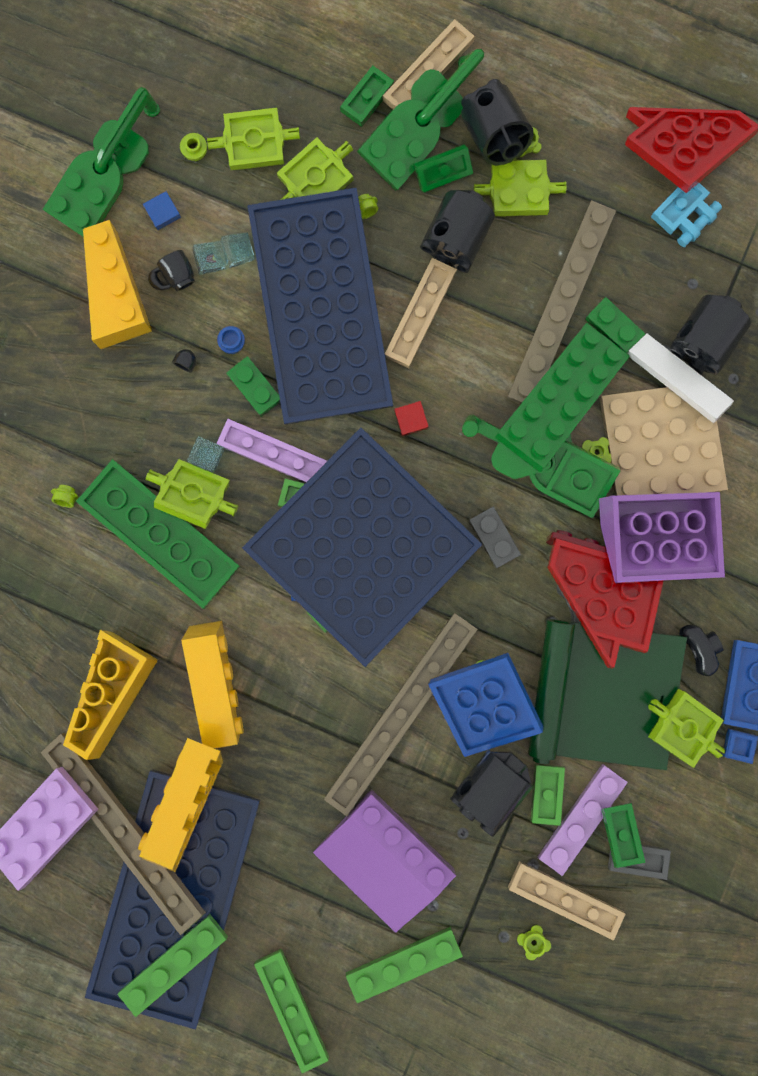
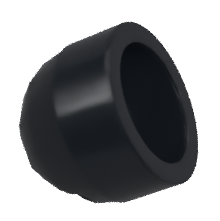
[172,349,196,373]

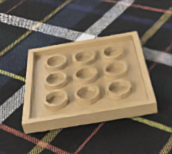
[600,382,728,496]

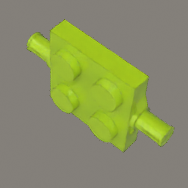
[207,108,300,170]
[277,137,354,200]
[473,160,567,216]
[146,459,238,529]
[648,689,725,768]

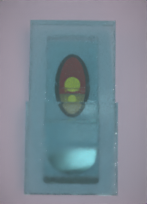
[192,232,255,275]

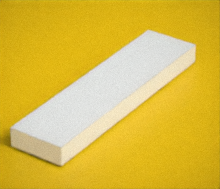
[628,334,734,423]

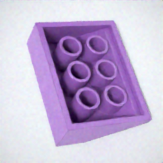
[599,492,725,583]
[313,789,456,933]

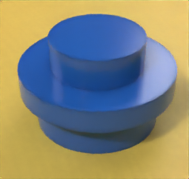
[217,326,245,354]

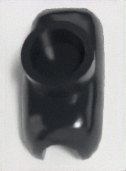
[679,625,724,676]

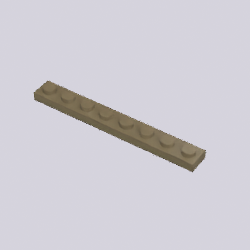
[507,200,616,405]
[324,613,478,816]
[41,733,206,935]

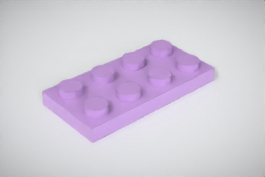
[0,767,99,891]

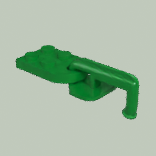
[357,49,484,191]
[42,87,160,237]
[462,415,621,518]

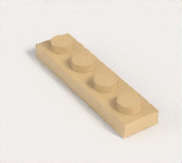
[383,19,475,109]
[385,258,457,369]
[508,861,625,940]

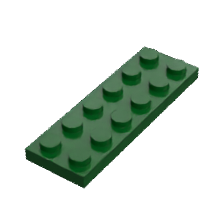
[494,323,630,473]
[76,459,241,609]

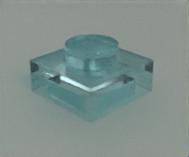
[187,436,225,473]

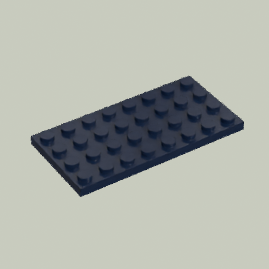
[247,187,393,425]
[84,769,260,1030]

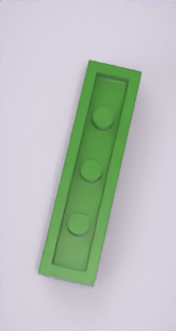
[117,914,228,1017]
[346,926,463,1003]
[254,949,329,1073]

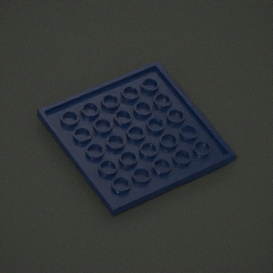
[242,428,483,667]

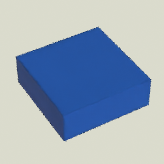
[143,191,181,230]
[722,729,758,764]

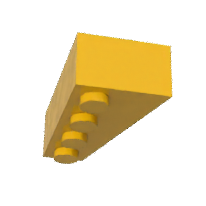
[83,220,152,349]
[181,621,244,748]
[63,630,158,760]
[138,738,223,872]

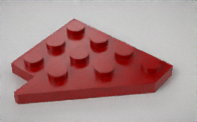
[625,107,758,193]
[547,538,664,669]

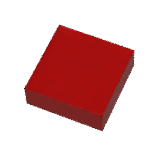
[394,401,429,436]

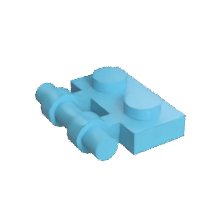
[651,183,722,247]

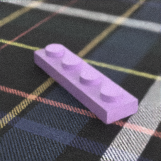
[217,419,327,483]
[537,764,628,876]

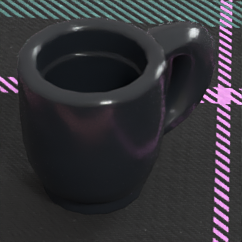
[148,250,195,291]

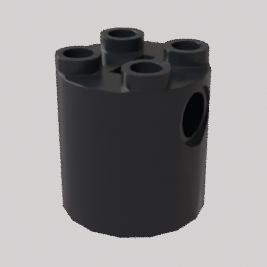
[461,79,534,166]
[420,190,495,273]
[669,295,751,375]
[450,750,534,837]

